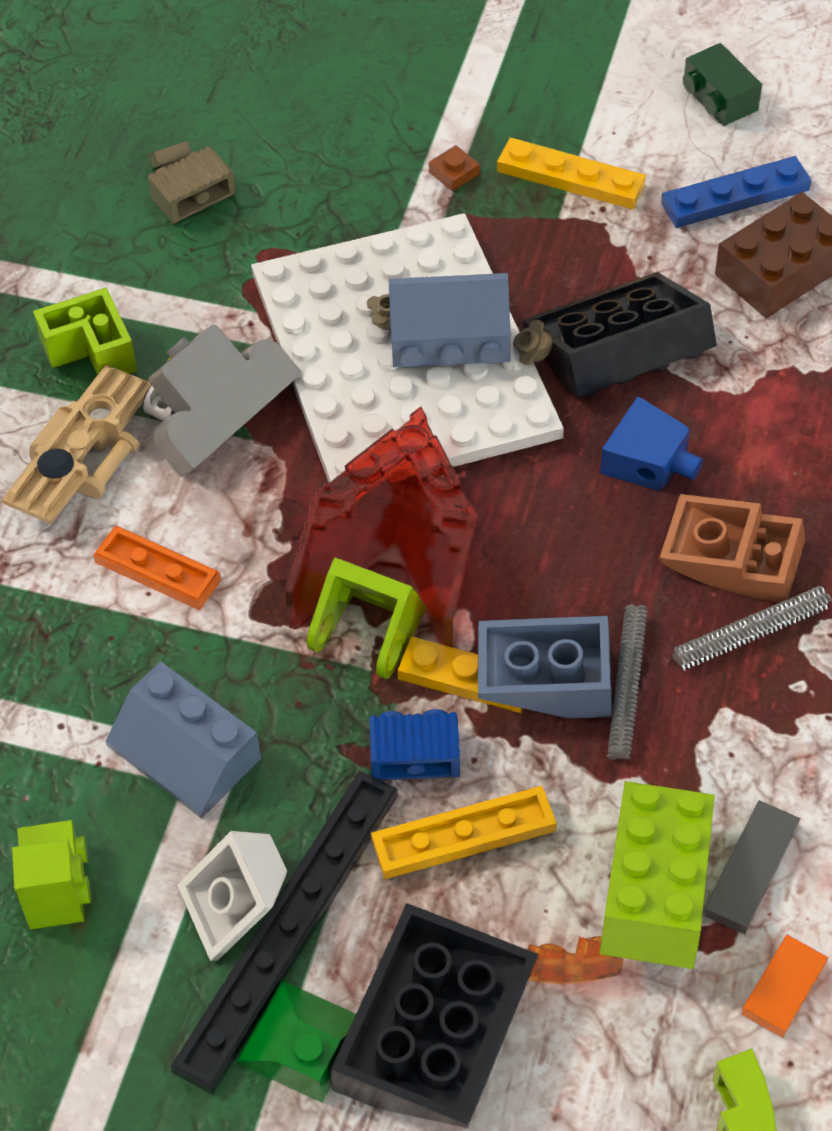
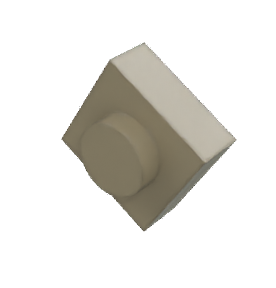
[147,140,192,168]

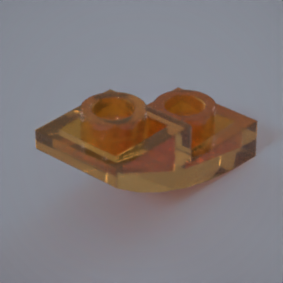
[528,936,623,984]

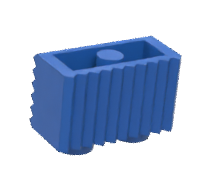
[369,709,460,780]

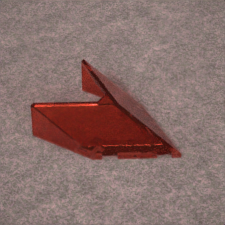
[285,406,478,648]

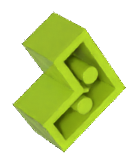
[33,287,138,375]
[12,820,91,930]

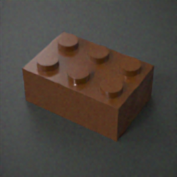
[715,192,832,319]

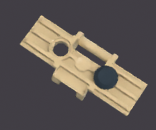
[2,365,152,524]

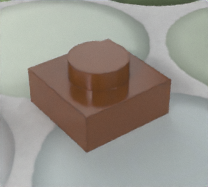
[429,145,480,192]

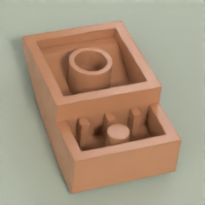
[659,494,805,603]

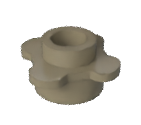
[367,294,391,330]
[513,320,552,365]

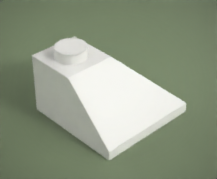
[177,831,287,961]

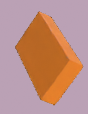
[741,934,828,1038]

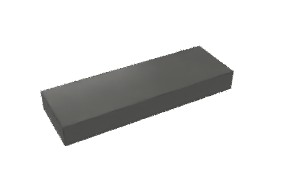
[703,800,800,934]

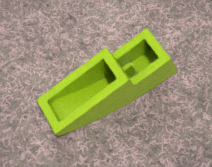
[712,1048,777,1131]

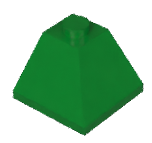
[237,980,356,1103]

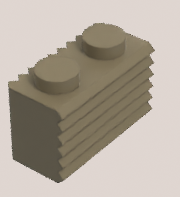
[148,146,236,224]

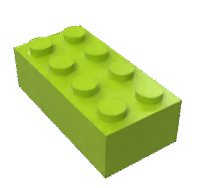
[599,781,715,969]

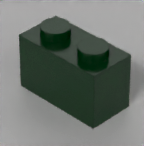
[683,42,762,126]

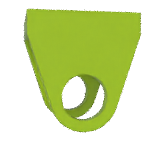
[307,557,427,679]

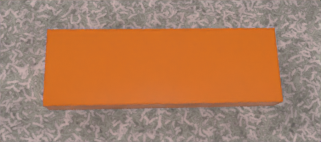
[93,525,221,610]

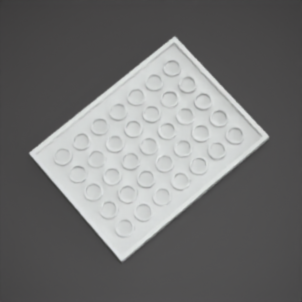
[251,213,564,498]

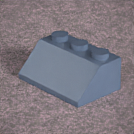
[388,273,511,368]
[106,661,261,819]

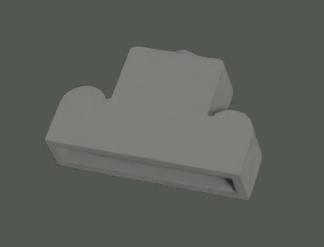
[149,325,303,477]

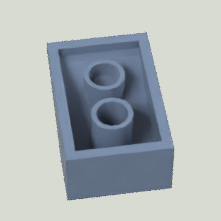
[478,616,612,718]

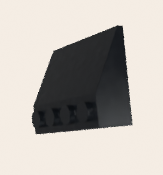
[522,272,717,397]
[331,903,538,1128]

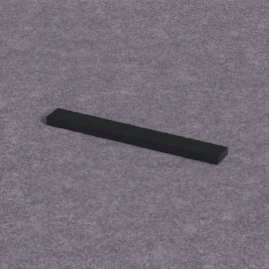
[170,771,398,1095]

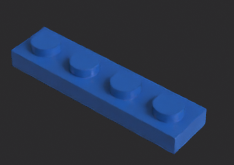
[661,156,811,228]

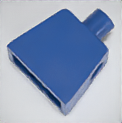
[600,397,703,491]

